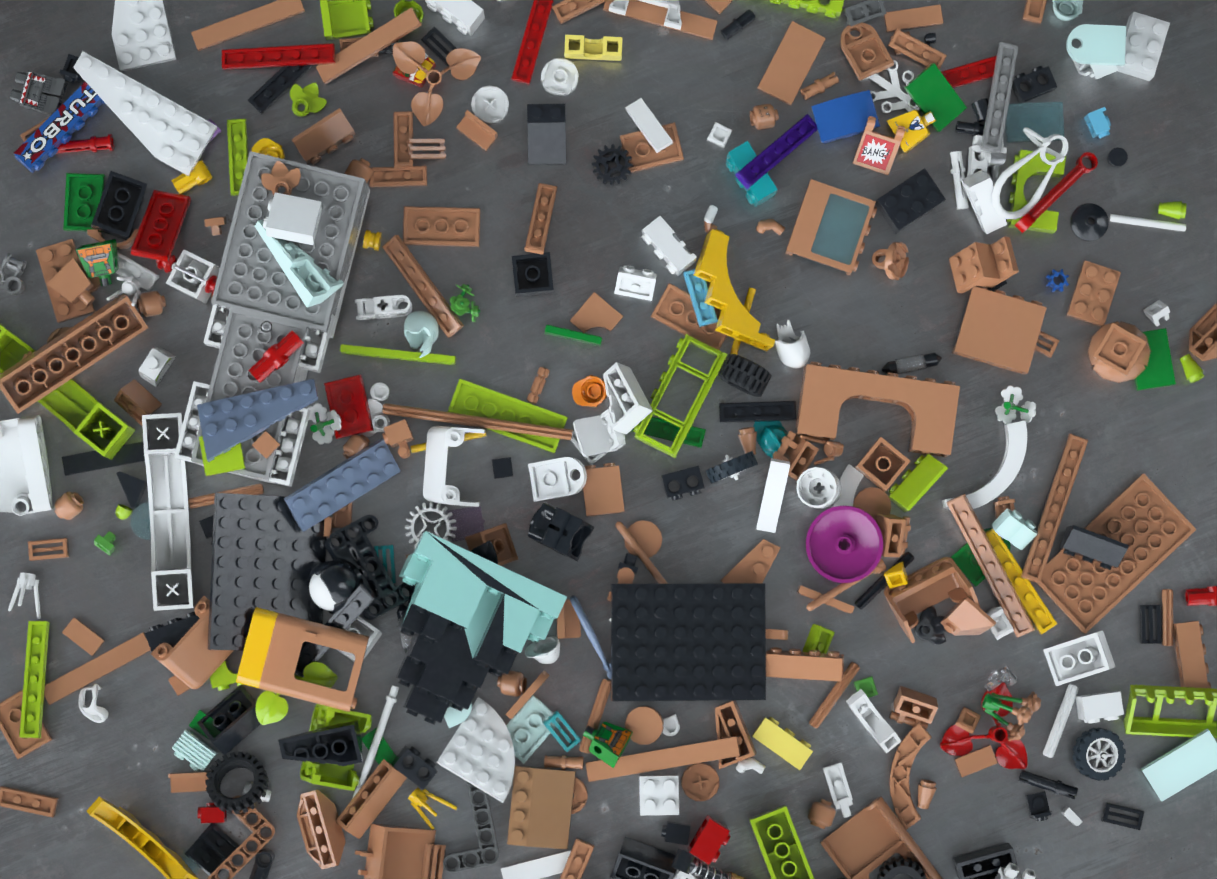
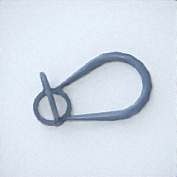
[570,595,611,679]

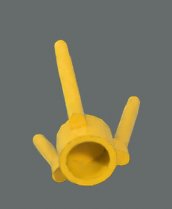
[408,787,457,830]

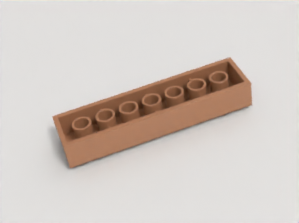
[0,293,148,414]

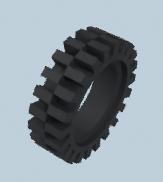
[205,751,269,814]

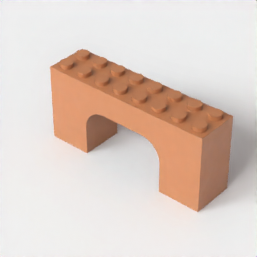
[795,362,960,457]

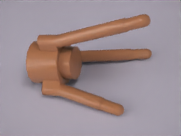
[800,435,844,465]

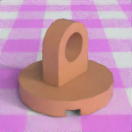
[872,242,909,280]

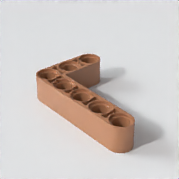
[207,795,275,879]

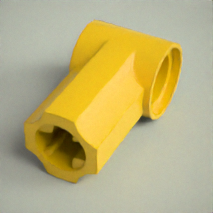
[171,160,213,195]

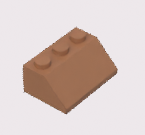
[291,108,355,165]

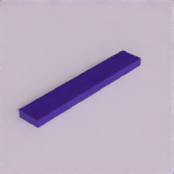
[735,114,818,189]

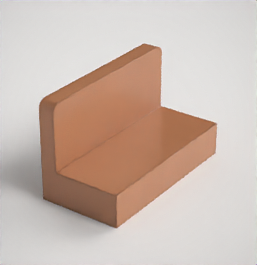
[456,110,498,151]
[114,379,162,426]
[557,600,581,639]
[168,771,210,793]

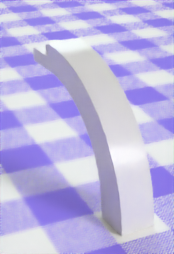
[942,420,1027,511]

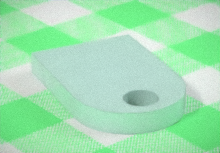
[1066,24,1126,66]

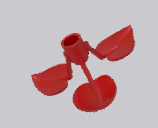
[940,682,1028,769]

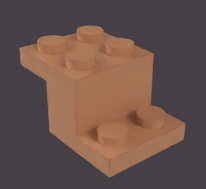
[949,236,1019,294]

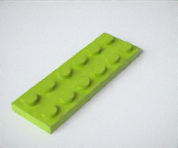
[448,379,568,454]

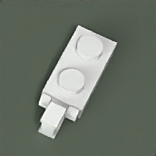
[823,762,853,818]

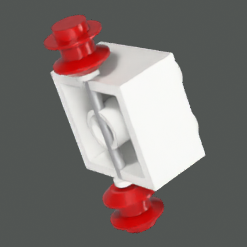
[156,249,220,304]

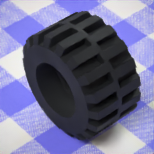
[719,354,772,397]
[877,856,926,879]

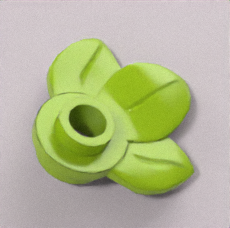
[290,83,327,117]

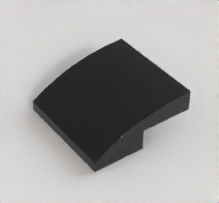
[185,823,239,876]

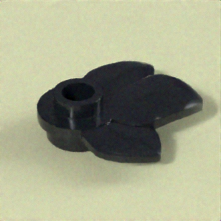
[915,606,946,645]

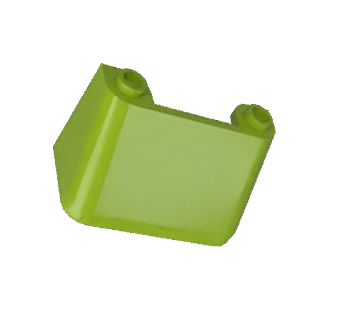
[300,704,372,791]

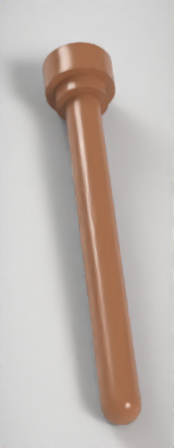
[615,521,670,584]
[806,559,886,611]

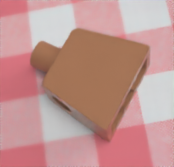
[47,259,95,306]

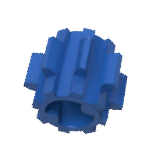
[1045,269,1069,292]

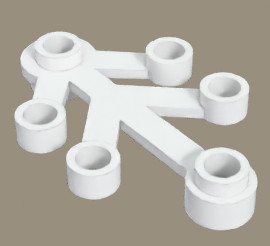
[863,60,920,114]

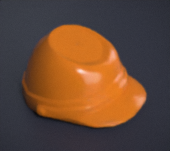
[572,375,607,407]

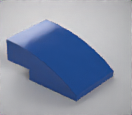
[811,90,881,144]

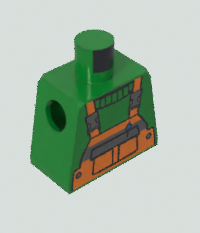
[76,239,119,286]
[583,722,633,768]

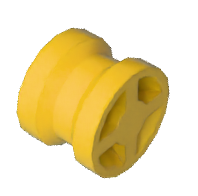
[363,230,382,251]

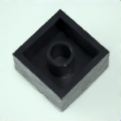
[512,252,554,297]

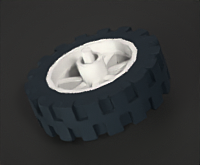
[706,451,758,484]
[1072,728,1126,781]

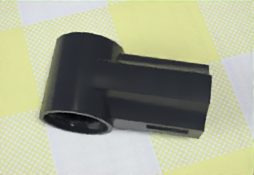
[249,848,275,879]

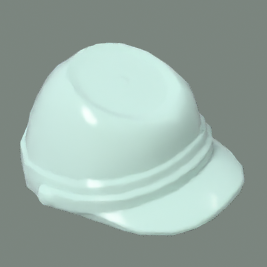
[1052,0,1083,21]

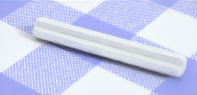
[1043,684,1079,758]

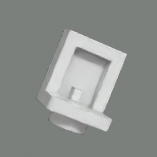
[986,606,1014,640]

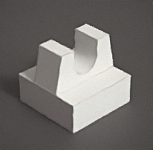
[1143,300,1170,326]

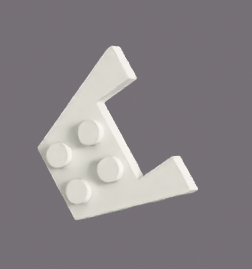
[609,0,682,30]

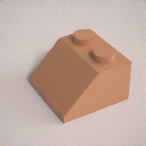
[465,523,518,566]

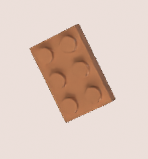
[1067,260,1121,327]

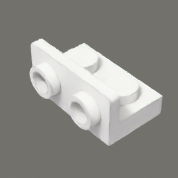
[614,265,657,301]

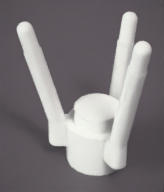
[107,275,141,306]
[8,573,41,619]

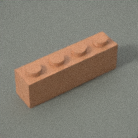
[1173,621,1211,700]
[766,647,844,682]
[336,759,407,839]

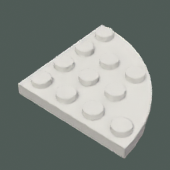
[437,697,515,803]

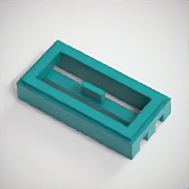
[374,545,396,583]
[542,710,582,752]

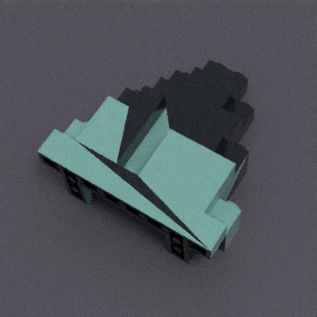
[395,531,567,725]

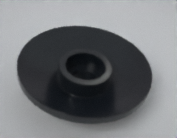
[1070,203,1109,241]

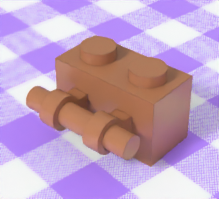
[382,419,414,459]
[772,431,819,481]
[876,514,911,557]
[889,686,938,729]

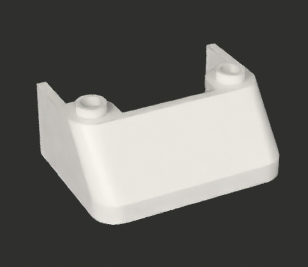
[423,425,486,507]

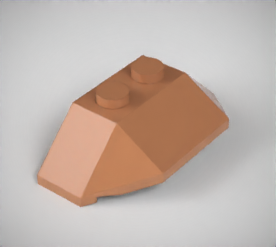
[1189,303,1217,361]
[297,789,346,869]

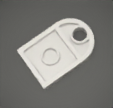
[528,457,587,502]

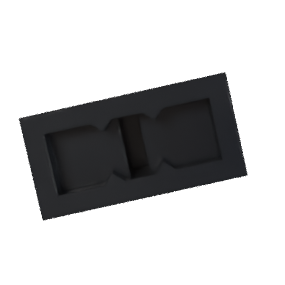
[1012,66,1057,105]
[661,465,705,501]
[391,745,438,790]

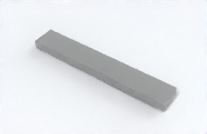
[980,42,1019,154]

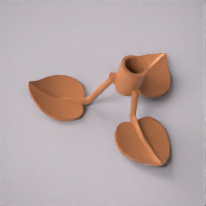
[393,41,481,126]

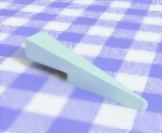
[255,220,344,308]

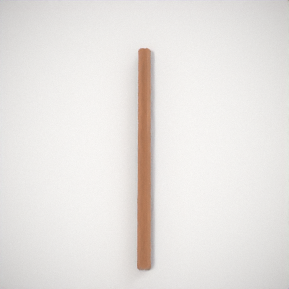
[382,403,573,440]

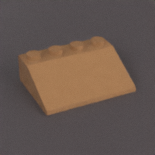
[507,765,576,849]

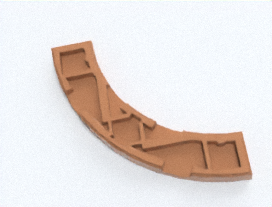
[890,722,932,830]

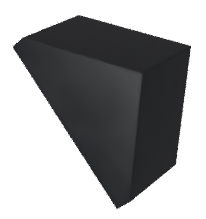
[116,471,147,509]

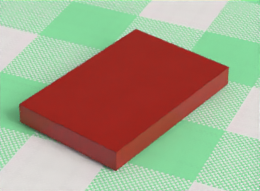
[324,374,374,439]

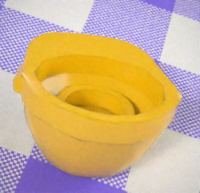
[251,138,285,159]

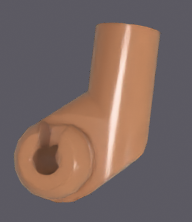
[756,219,785,235]

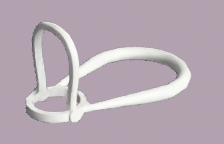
[992,127,1068,219]

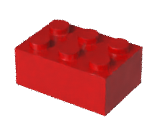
[687,815,731,865]

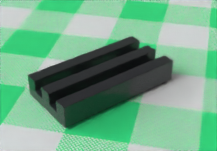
[421,27,457,67]
[1140,605,1161,644]
[1101,802,1144,830]

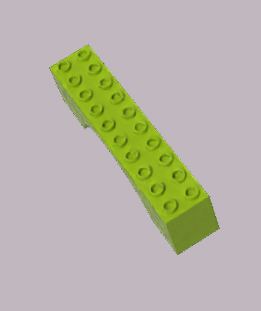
[0,322,136,460]

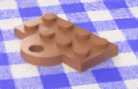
[36,239,101,323]

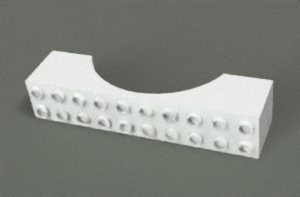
[142,413,195,611]

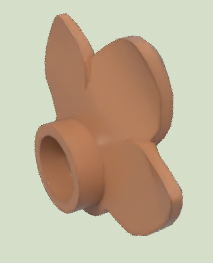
[261,161,301,195]

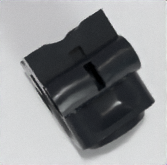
[528,502,594,562]

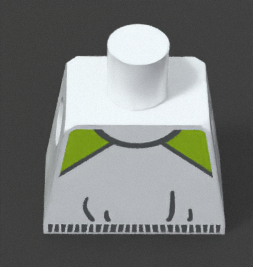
[138,346,176,387]

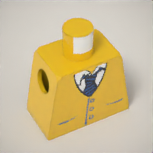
[887,110,936,153]

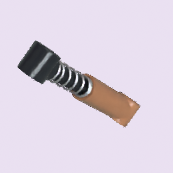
[671,848,747,879]

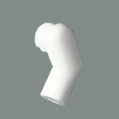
[736,757,766,774]

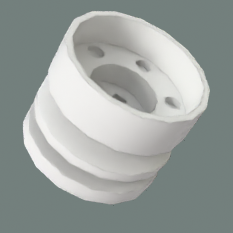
[796,467,842,509]

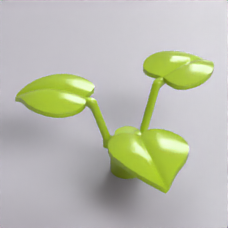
[256,662,338,725]

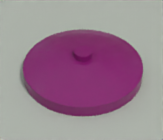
[806,506,884,583]

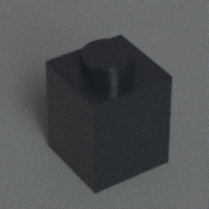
[661,821,691,845]

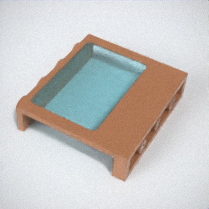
[785,179,877,276]

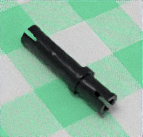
[1018,770,1078,799]

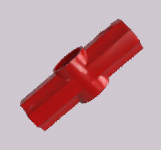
[248,330,304,383]
[1185,586,1217,606]

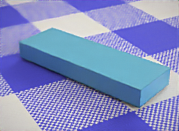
[683,269,718,327]

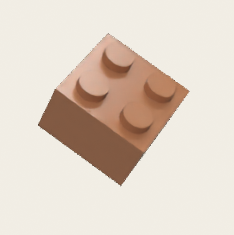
[854,437,910,492]

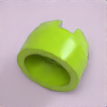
[115,504,132,520]

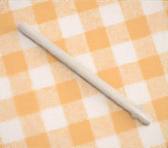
[352,685,399,799]

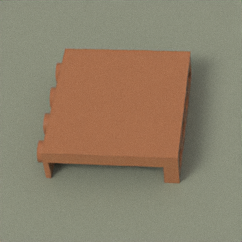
[952,286,1047,375]

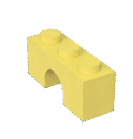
[564,35,622,61]

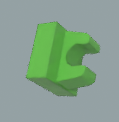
[94,531,116,556]

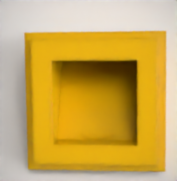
[884,562,908,588]

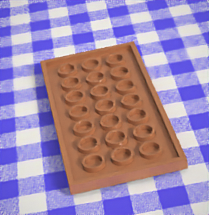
[1037,473,1197,634]

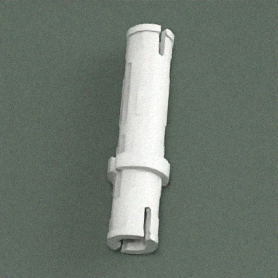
[950,151,969,210]

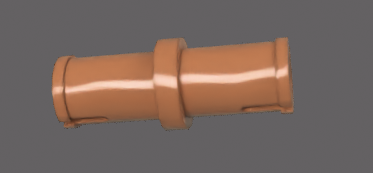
[800,72,839,100]
[544,754,584,770]

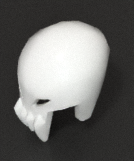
[775,320,811,368]

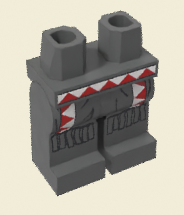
[10,71,68,116]

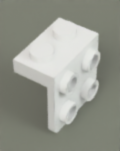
[573,409,626,457]

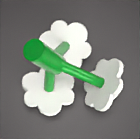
[995,385,1036,424]
[307,403,341,445]

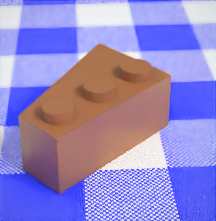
[715,700,757,769]

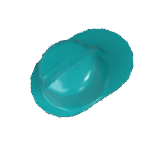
[753,421,788,458]

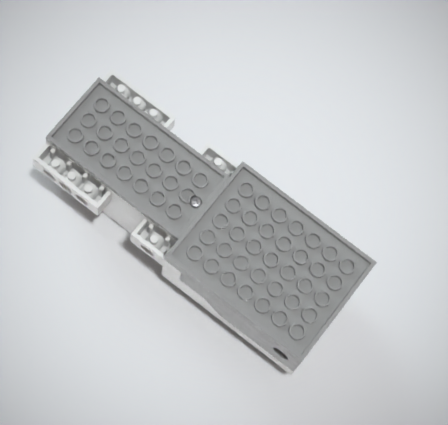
[174,151,370,487]

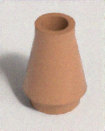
[738,427,757,455]
[917,779,937,809]

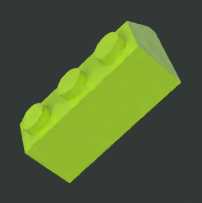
[888,454,948,513]

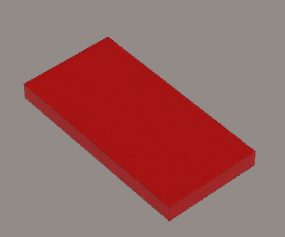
[131,190,191,262]

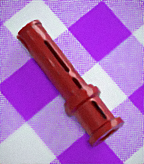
[56,134,114,154]

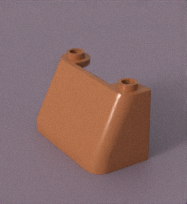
[151,596,234,689]

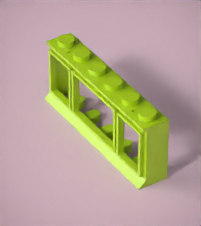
[633,334,728,459]
[1123,684,1217,738]

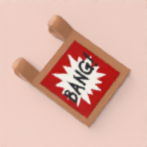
[852,116,905,175]

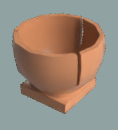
[1088,321,1151,383]

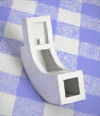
[846,689,901,753]

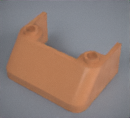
[884,557,981,643]

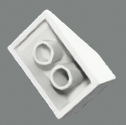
[1044,630,1116,686]

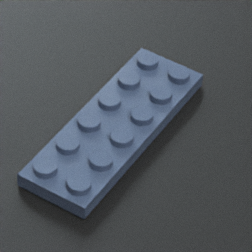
[284,438,401,532]

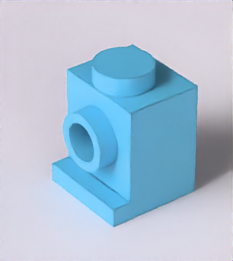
[1084,107,1111,139]

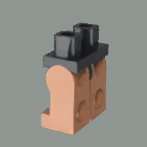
[607,553,638,601]

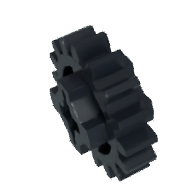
[592,144,634,186]

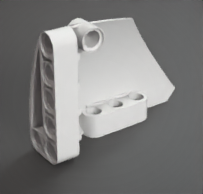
[0,415,53,516]

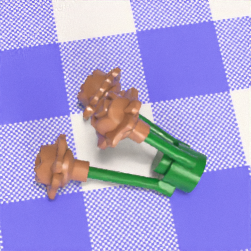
[982,691,1041,741]

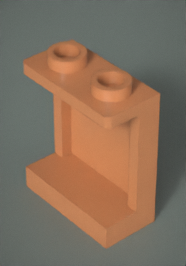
[583,463,625,517]

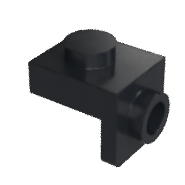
[59,54,82,83]

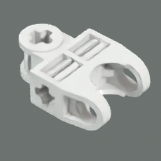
[354,295,413,320]

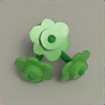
[450,284,480,322]

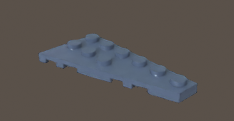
[197,379,318,462]

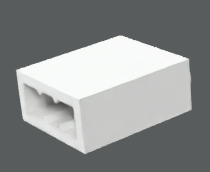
[263,192,322,245]

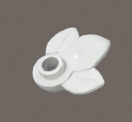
[360,399,390,437]

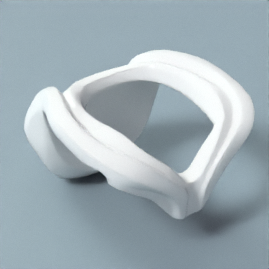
[78,684,109,723]

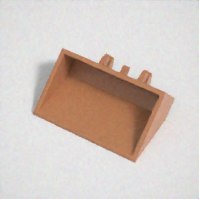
[355,824,436,879]

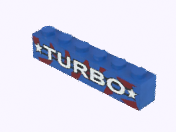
[13,81,106,174]

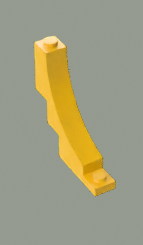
[693,229,775,352]

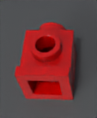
[197,802,227,823]

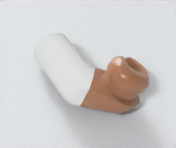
[704,205,718,234]

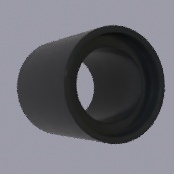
[971,98,989,122]

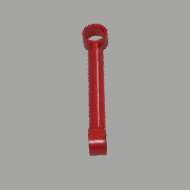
[1015,152,1098,233]

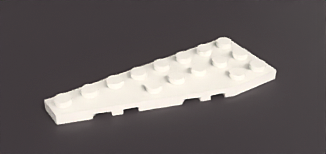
[112,0,176,72]
[73,52,217,176]

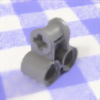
[0,253,27,296]

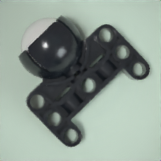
[309,515,415,620]

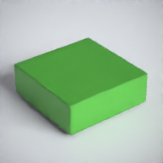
[854,676,878,698]

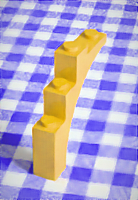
[87,796,199,879]

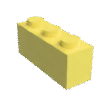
[751,716,813,770]

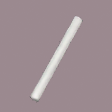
[1109,214,1186,232]

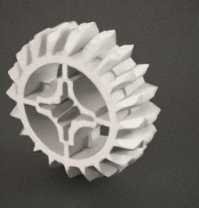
[405,502,457,548]

